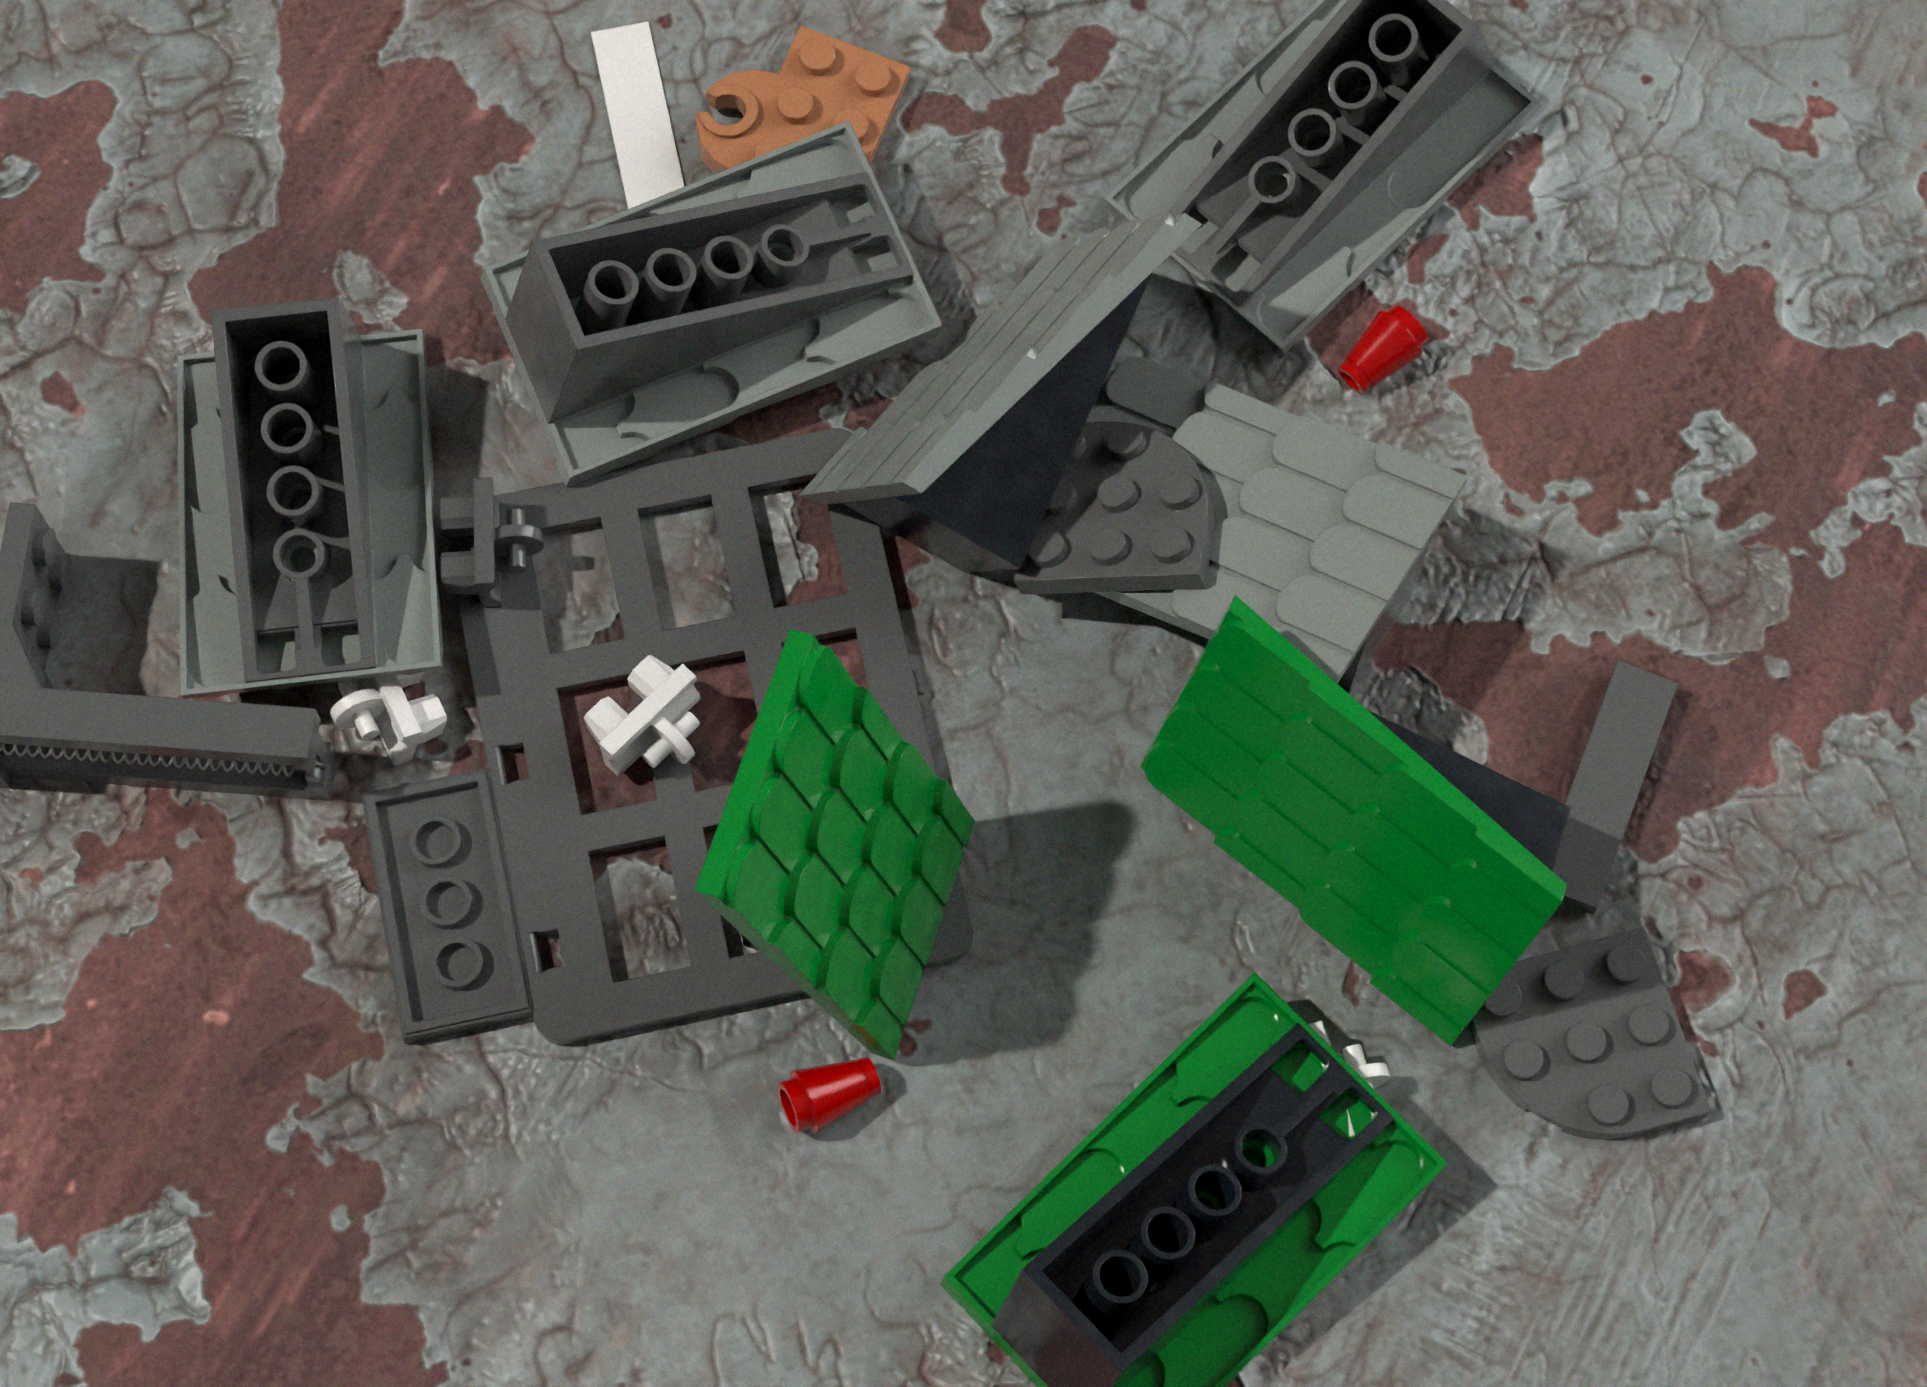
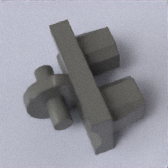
[440,477,544,608]

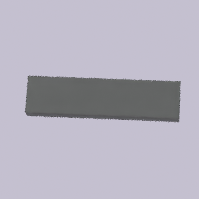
[1553,660,1678,915]

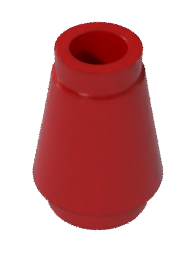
[1337,305,1429,395]
[777,1056,881,1133]

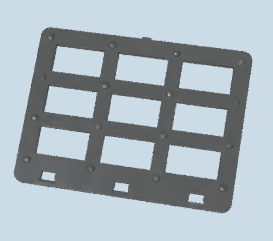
[446,428,973,1045]

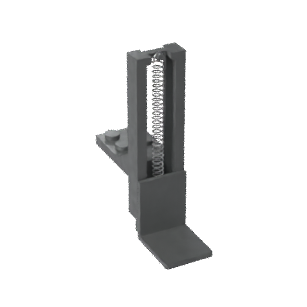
[0,502,337,801]

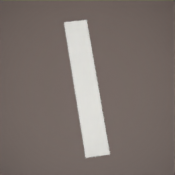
[591,21,684,209]

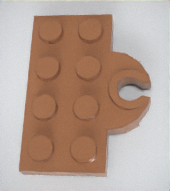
[696,25,911,174]

